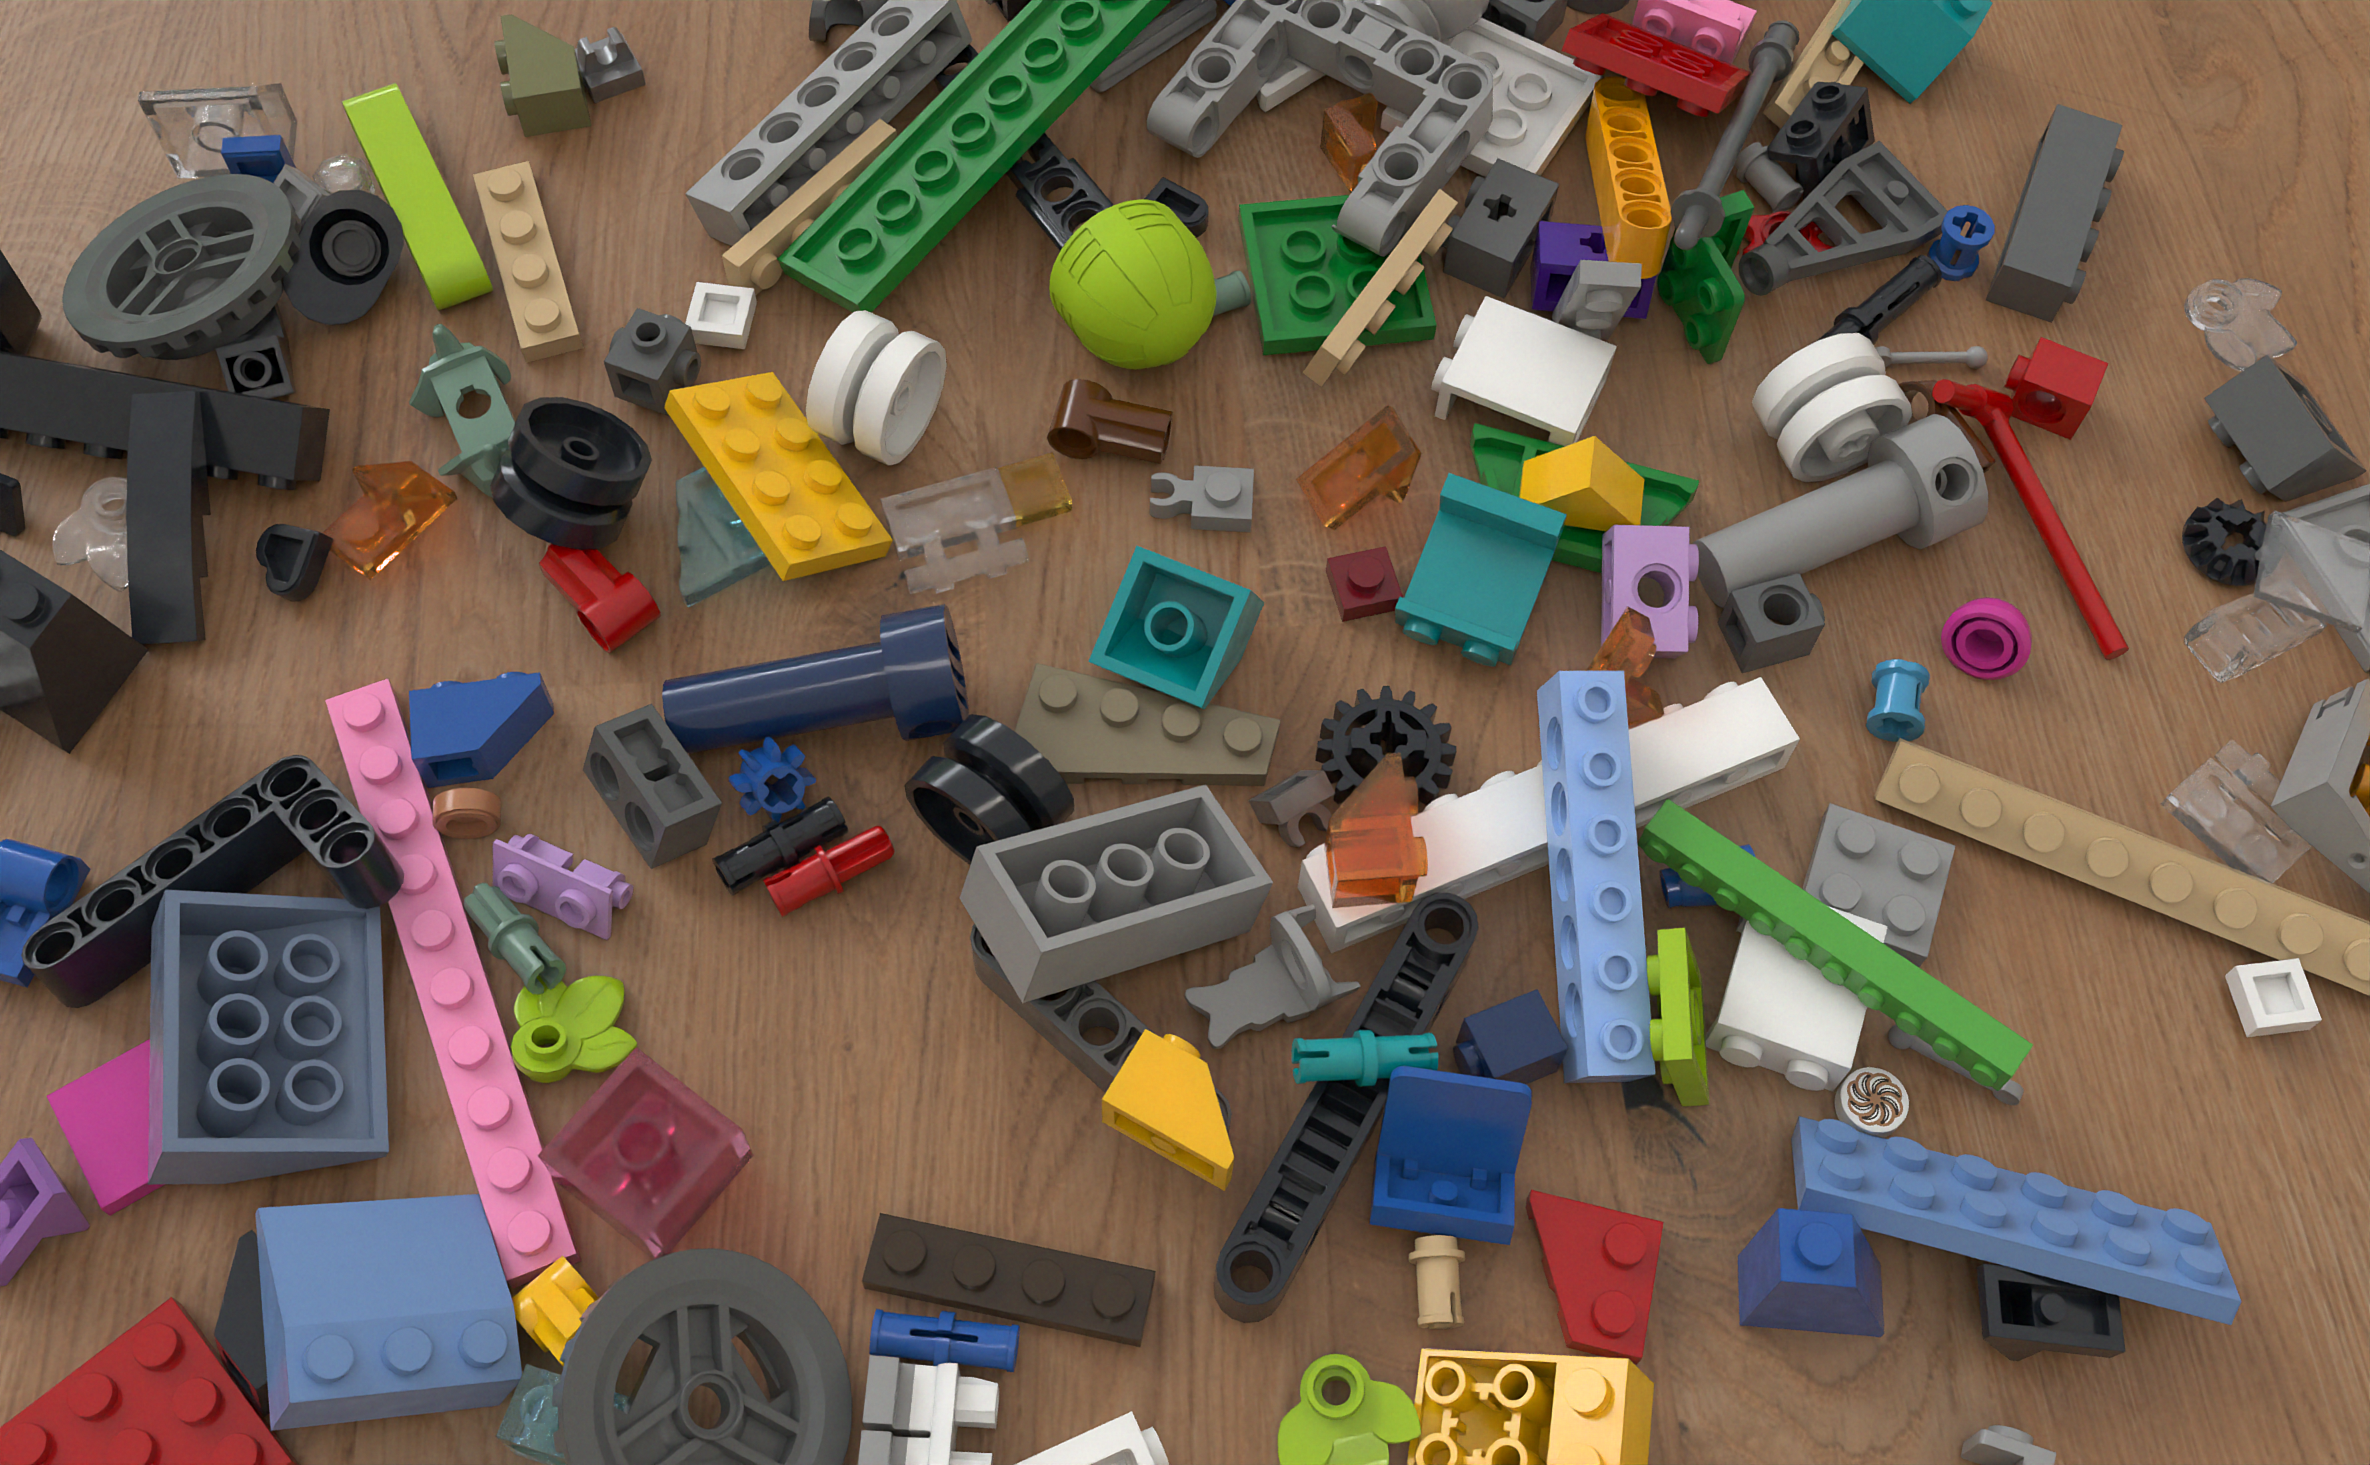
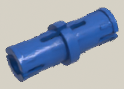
[869,1309,1020,1372]

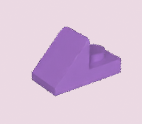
[0,1137,90,1286]

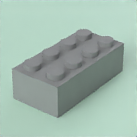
[960,784,1273,1003]

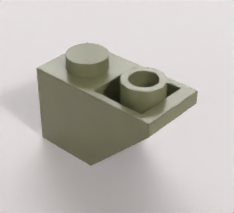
[494,14,591,137]

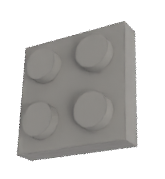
[1802,803,1955,967]

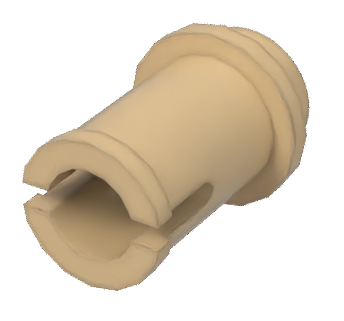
[1408,1235,1465,1329]

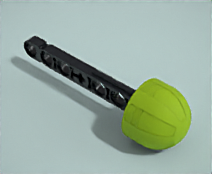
[934,44,1217,370]

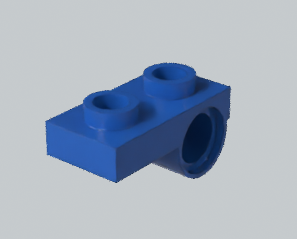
[0,839,91,988]

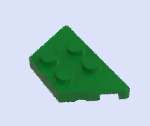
[1470,423,1699,573]

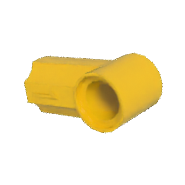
[512,1255,599,1367]

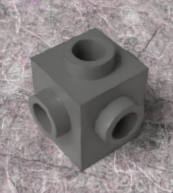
[604,308,701,416]

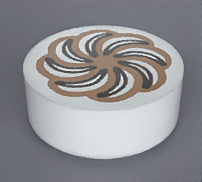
[1834,1067,1909,1138]

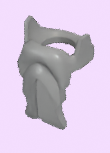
[1184,904,1361,1049]

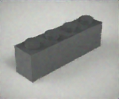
[1986,104,2124,323]

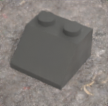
[2204,355,2367,502]

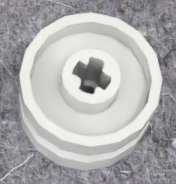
[806,310,947,466]
[1752,333,1912,482]

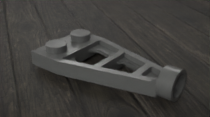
[1739,141,1948,296]

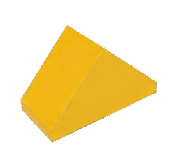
[1519,436,1644,531]

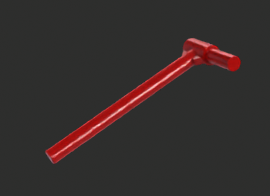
[1932,379,2129,660]

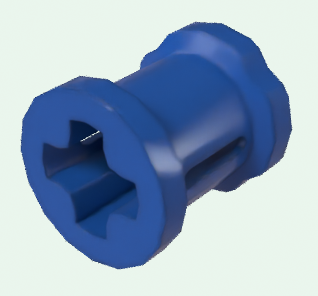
[1927,205,1995,281]

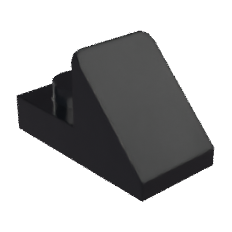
[1976,1264,2125,1361]

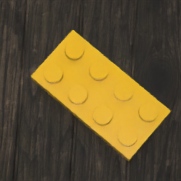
[664,372,893,581]

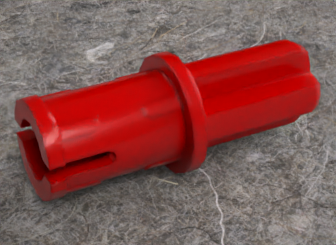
[763,826,895,918]

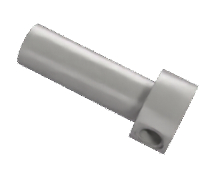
[1693,414,1988,608]

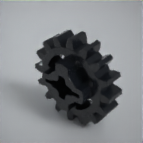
[1315,686,1457,821]

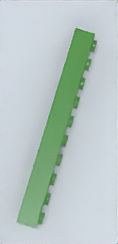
[1637,799,2033,1091]

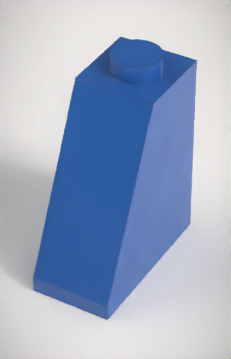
[1738,1208,1885,1337]

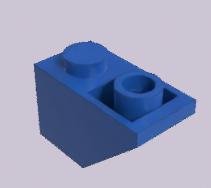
[409,672,554,788]

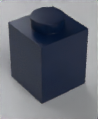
[1453,989,1568,1084]

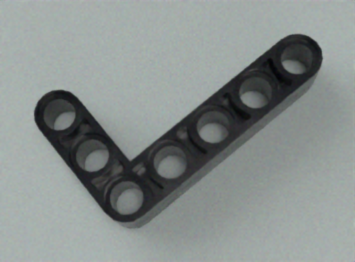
[21,755,404,1008]

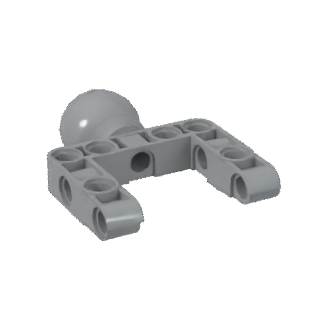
[1147,0,1493,257]

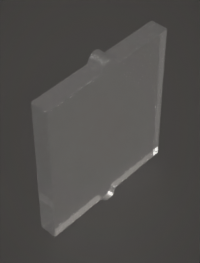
[2253,510,2370,634]

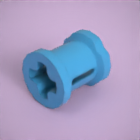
[1866,659,1930,742]

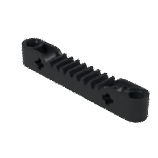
[1214,893,1478,1323]

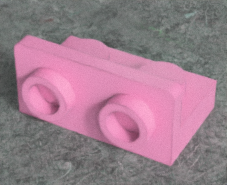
[1632,0,1757,64]

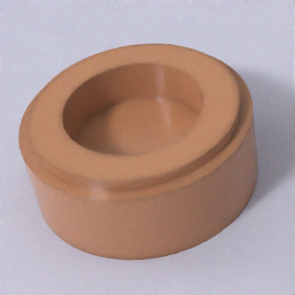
[432,788,501,839]

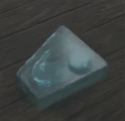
[676,467,771,608]

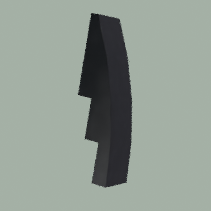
[126,391,211,644]

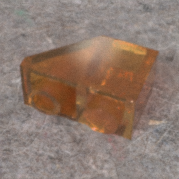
[1324,753,1428,908]

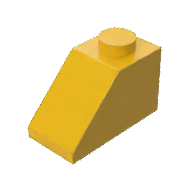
[1102,1029,1234,1191]

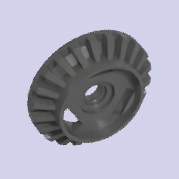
[62,174,302,360]
[552,1248,852,1465]

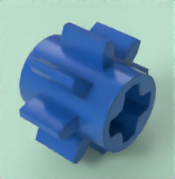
[729,737,816,823]

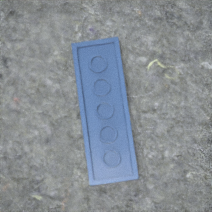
[1791,1116,2241,1325]

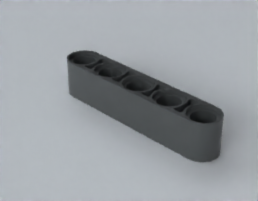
[970,924,1232,1137]

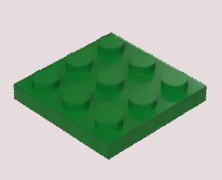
[1238,195,1437,355]

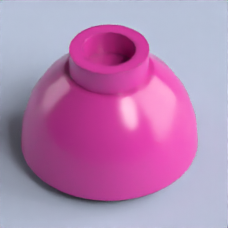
[1941,597,2032,680]

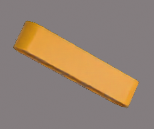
[1585,76,1672,279]

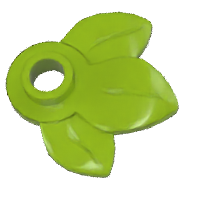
[511,975,637,1083]
[1277,1354,1421,1465]

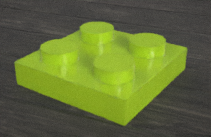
[1647,928,1709,1107]

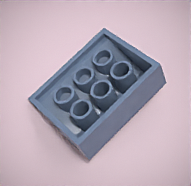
[148,890,389,1185]

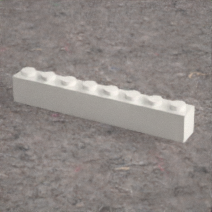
[1298,677,1800,953]

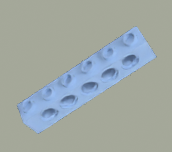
[1537,671,1655,1083]

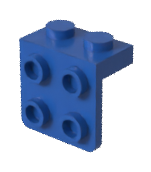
[1369,1066,1532,1245]

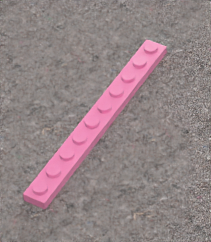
[325,679,581,1288]

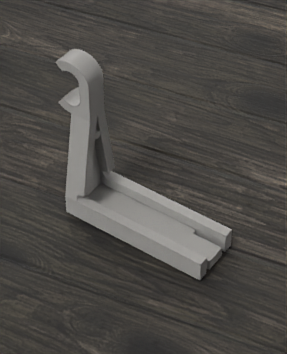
[2271,678,2370,893]

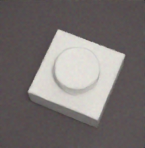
[685,282,757,349]
[2225,958,2322,1037]

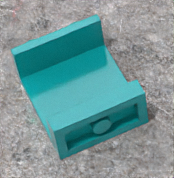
[1395,473,1567,667]

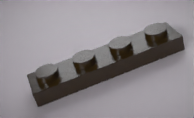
[862,1213,1156,1347]

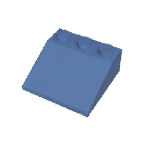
[255,1194,523,1431]

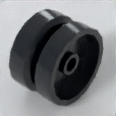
[490,397,652,550]
[904,714,1074,865]

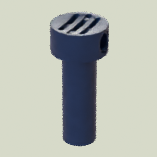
[662,604,969,754]

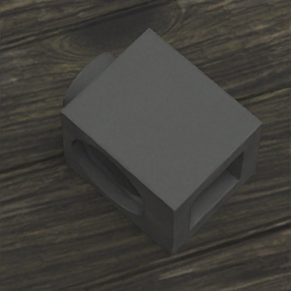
[1717,573,1825,674]

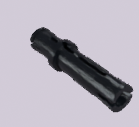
[1809,255,1942,345]

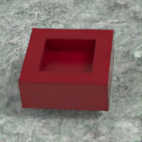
[1326,546,1403,622]

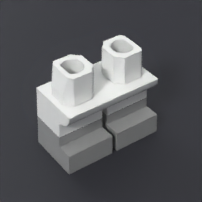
[858,1355,999,1465]

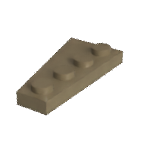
[1014,663,1280,786]

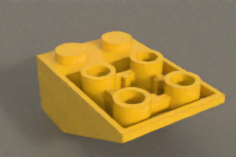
[1407,1349,1654,1465]

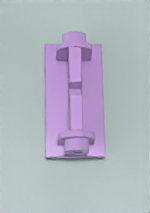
[493,834,633,940]

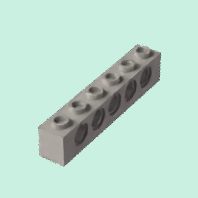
[685,0,972,246]

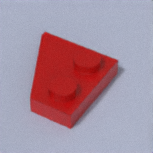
[1525,1190,1664,1365]

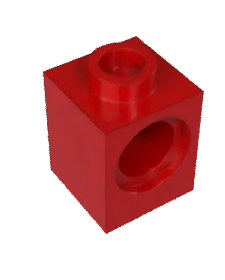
[2004,337,2109,440]

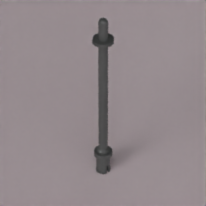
[1670,20,1800,250]

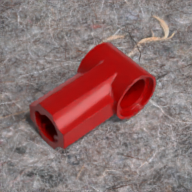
[539,544,661,653]

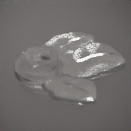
[2184,278,2297,371]
[52,477,128,592]

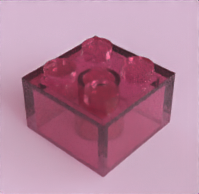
[538,1047,754,1259]

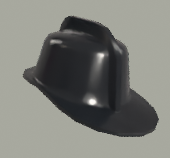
[283,190,404,325]

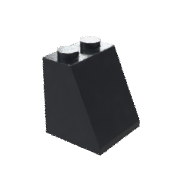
[0,550,148,754]

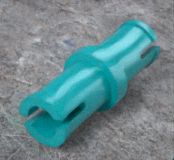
[1291,1030,1438,1087]

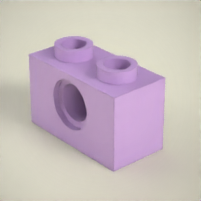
[1601,525,1699,658]

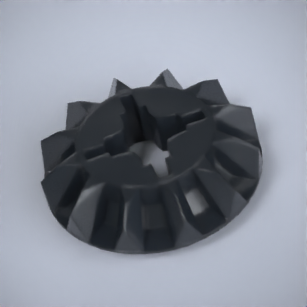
[2182,498,2285,586]

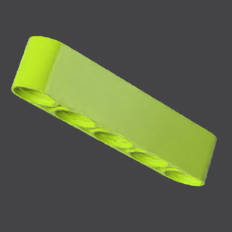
[342,83,493,311]

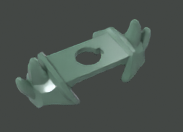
[409,324,516,498]

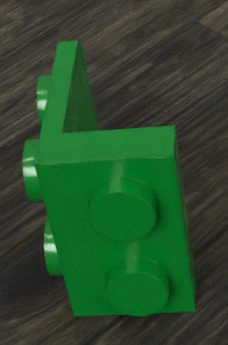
[1657,190,1755,364]

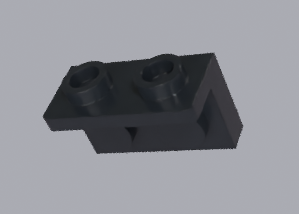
[1767,82,1875,200]

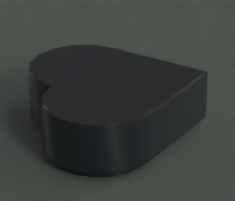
[1144,177,1209,238]
[256,524,334,602]

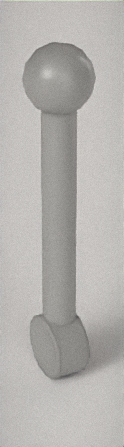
[1875,346,1988,369]
[1888,1025,2024,1105]

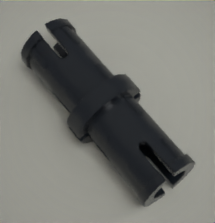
[712,796,848,896]

